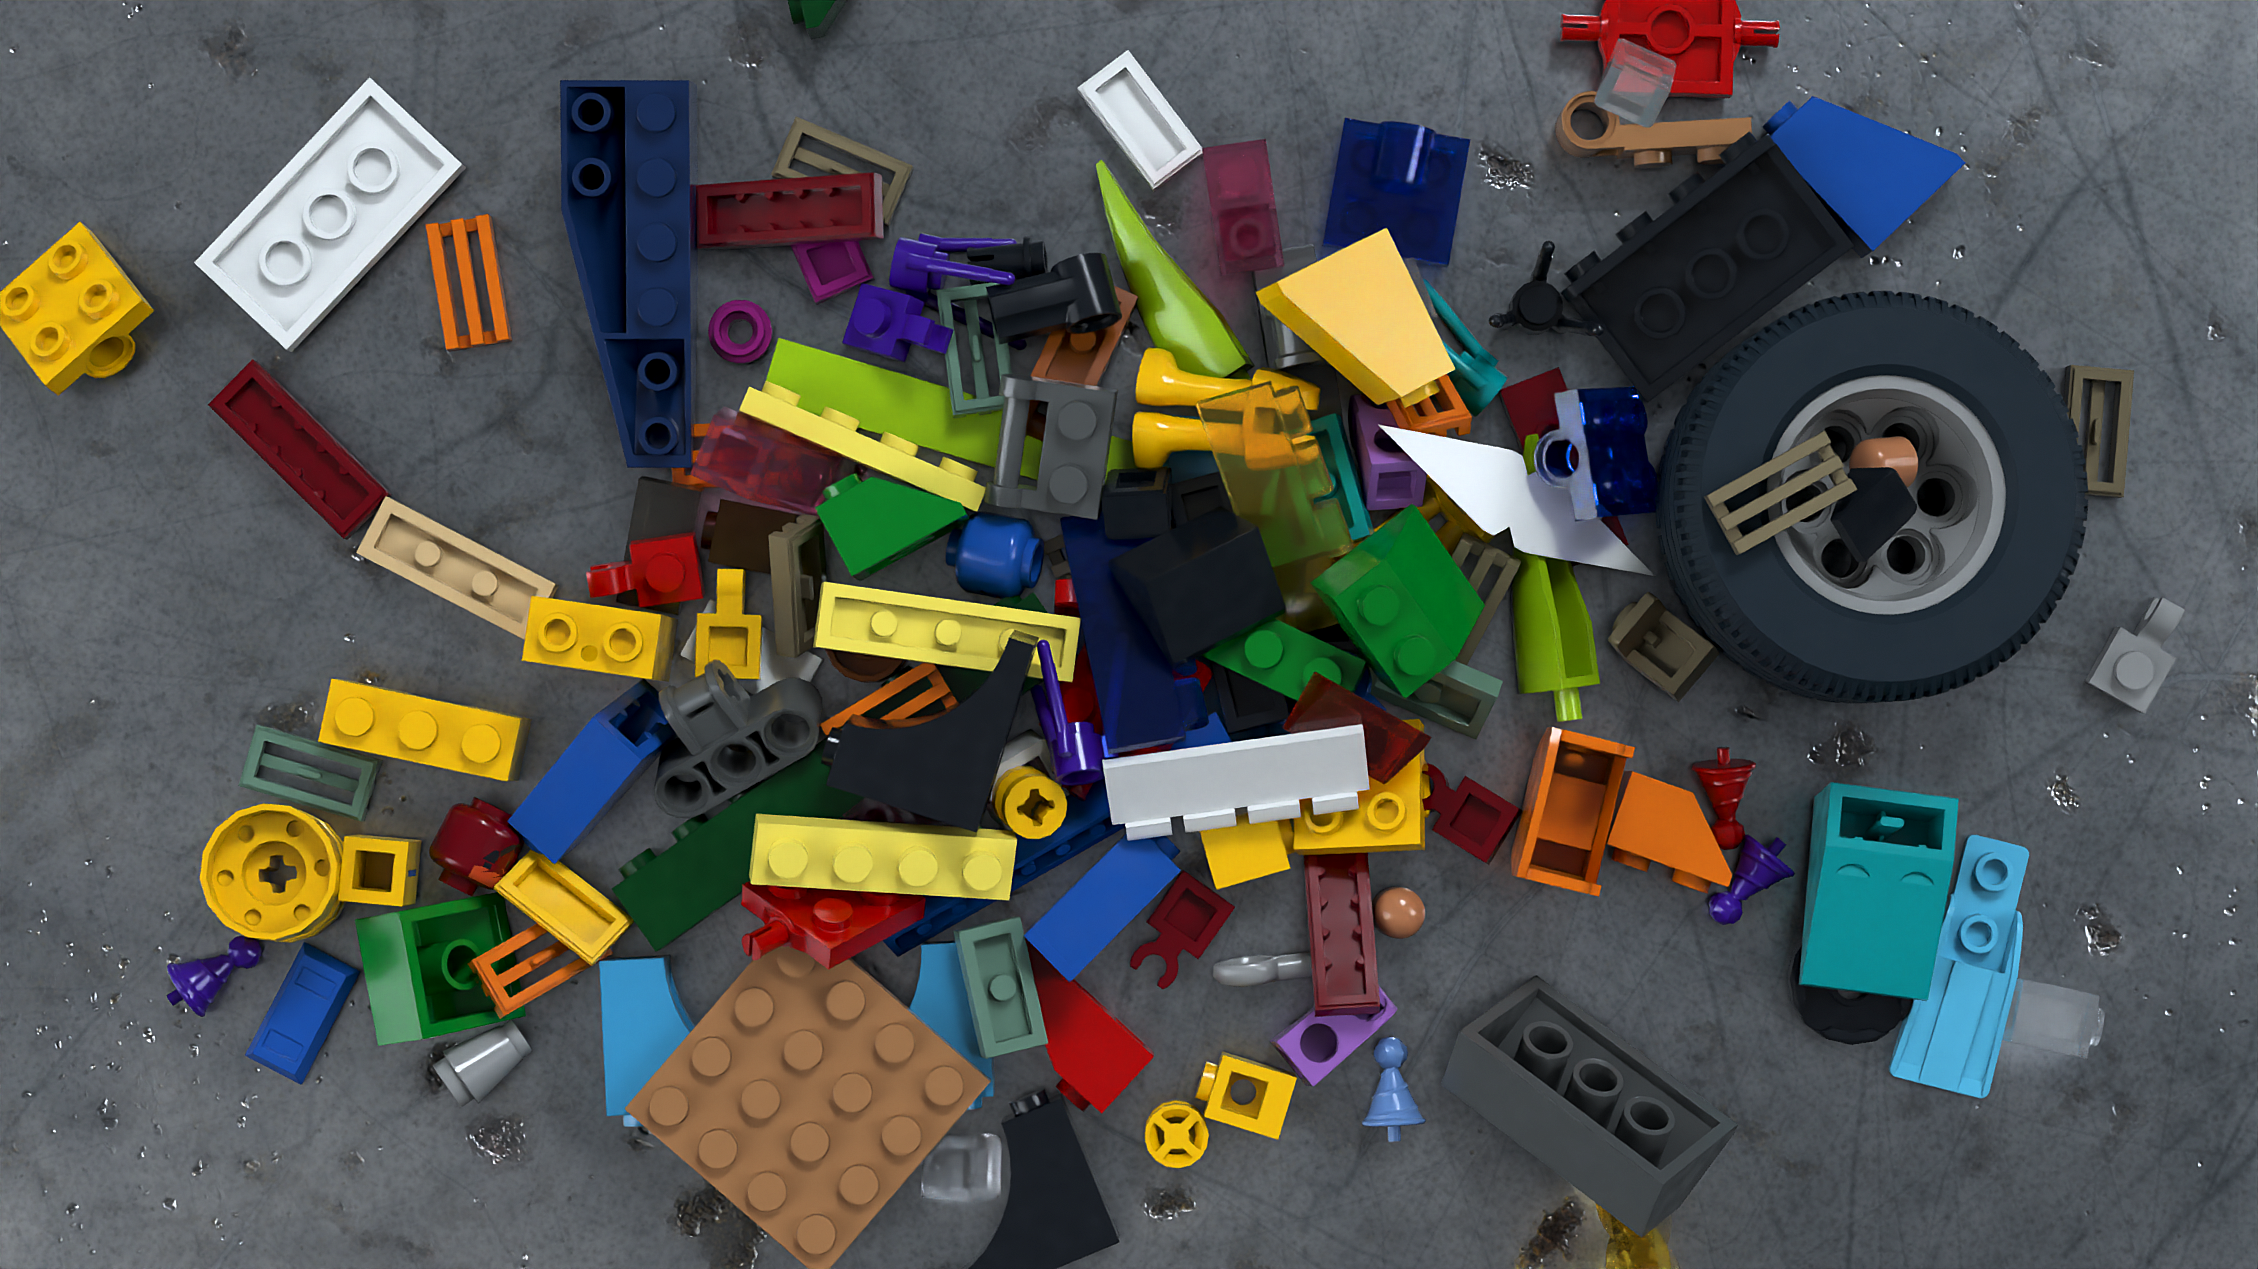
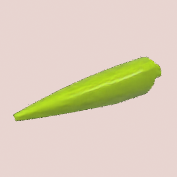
[1095,159,1255,379]
[1511,434,1600,722]

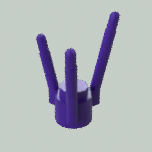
[889,233,1027,350]
[1031,634,1129,786]

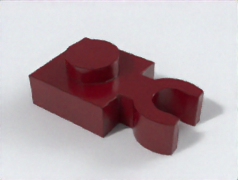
[1422,763,1522,865]
[1130,870,1235,989]

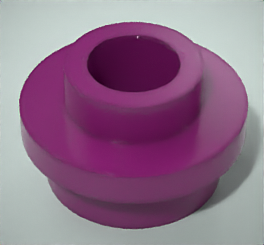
[708,300,773,364]

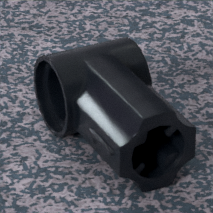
[986,253,1122,345]

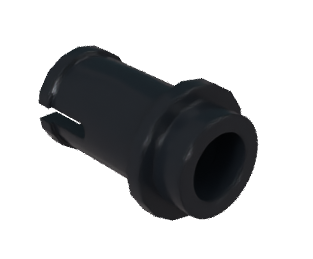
[967,236,1048,285]

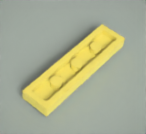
[738,381,986,512]
[813,582,1081,683]
[749,814,1017,900]

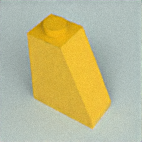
[1255,228,1455,408]

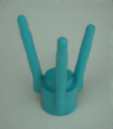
[1417,279,1508,417]

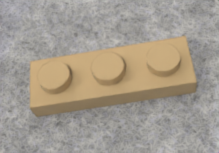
[356,496,559,640]

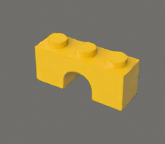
[318,679,532,782]

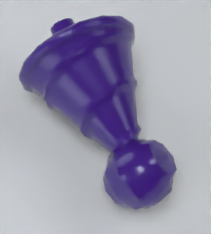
[1709,834,1795,925]
[167,935,262,1017]

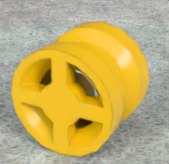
[992,766,1067,839]
[1144,1100,1209,1168]

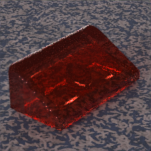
[1283,671,1432,785]

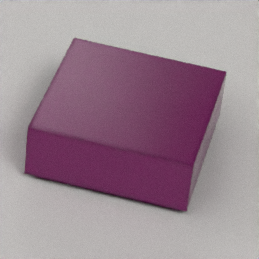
[790,241,875,305]

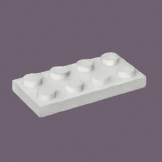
[194,77,466,352]

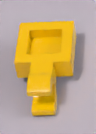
[695,569,763,680]

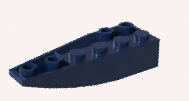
[560,80,698,468]

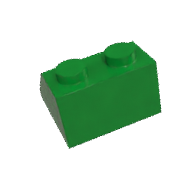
[815,473,970,581]
[1310,503,1485,699]
[355,892,526,1046]

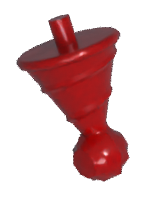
[1692,747,1756,850]

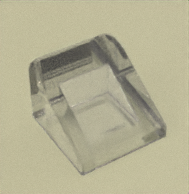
[1594,38,1677,128]
[921,1133,1001,1202]

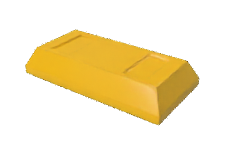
[494,849,634,966]

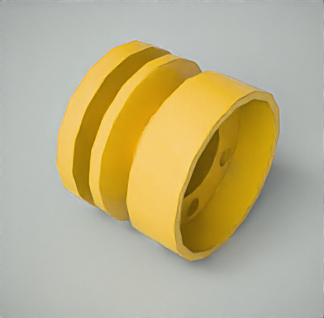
[200,803,347,943]

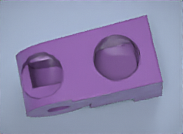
[1348,394,1427,511]
[1270,986,1398,1087]

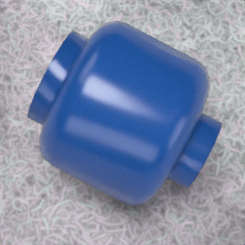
[946,511,1044,599]

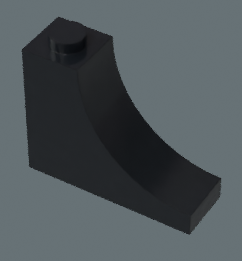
[821,630,1039,833]
[961,1089,1120,1269]

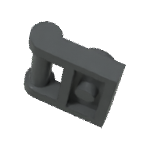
[984,374,1118,520]

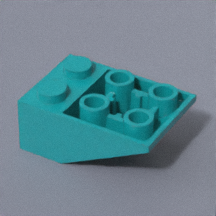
[1799,782,1959,1001]

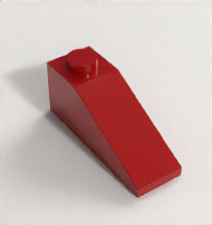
[1024,933,1154,1114]

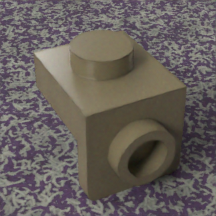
[1608,592,1720,702]

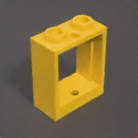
[522,596,678,682]

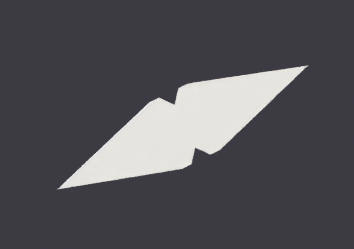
[1378,424,1655,576]

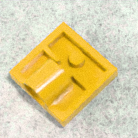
[0,222,154,396]
[1293,719,1431,856]

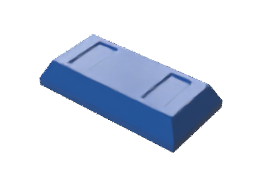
[245,942,361,1085]

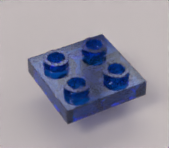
[1322,118,1470,268]
[1534,387,1658,522]

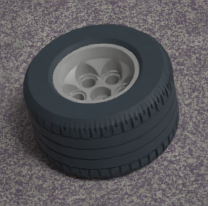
[1656,291,2088,703]

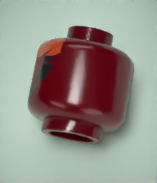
[429,797,524,897]

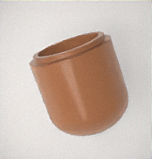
[1849,436,1918,488]
[1372,886,1425,939]

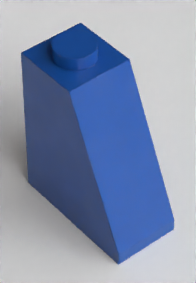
[1762,96,1965,258]
[507,678,678,864]
[1024,833,1181,982]

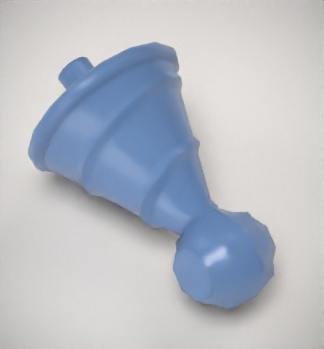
[1362,1036,1426,1142]

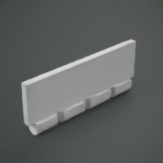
[1102,724,1370,841]

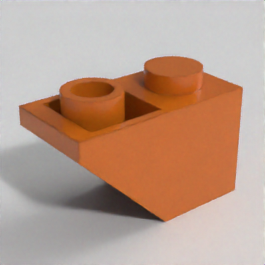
[1606,771,1732,894]

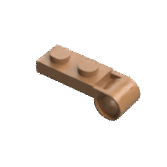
[1555,91,1752,168]

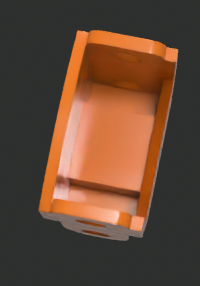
[1511,727,1635,897]

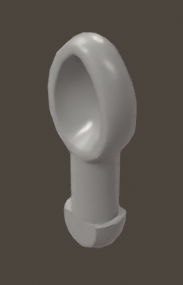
[1213,952,1312,987]

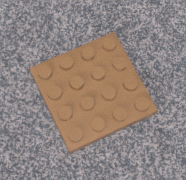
[624,946,991,1269]

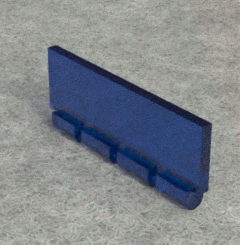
[1060,511,1209,754]

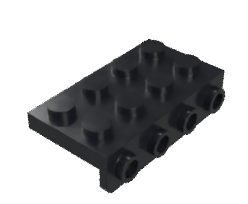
[1560,131,1854,403]

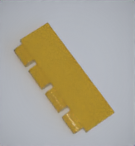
[1196,381,1355,633]

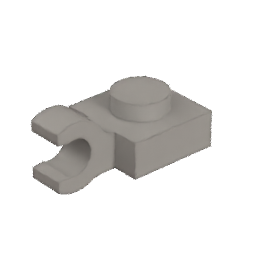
[2084,597,2185,714]

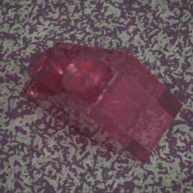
[1201,139,1285,276]
[690,406,843,516]

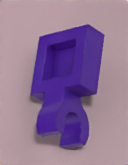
[842,283,954,363]

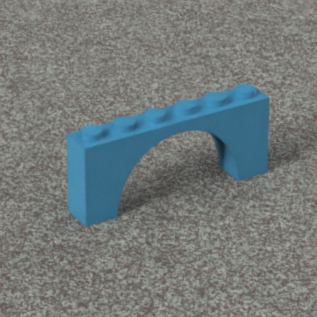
[599,940,995,1127]

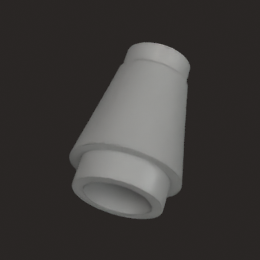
[432,1020,532,1107]

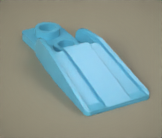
[1889,834,2029,1098]

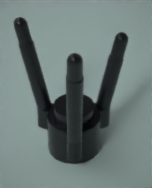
[1489,241,1604,336]

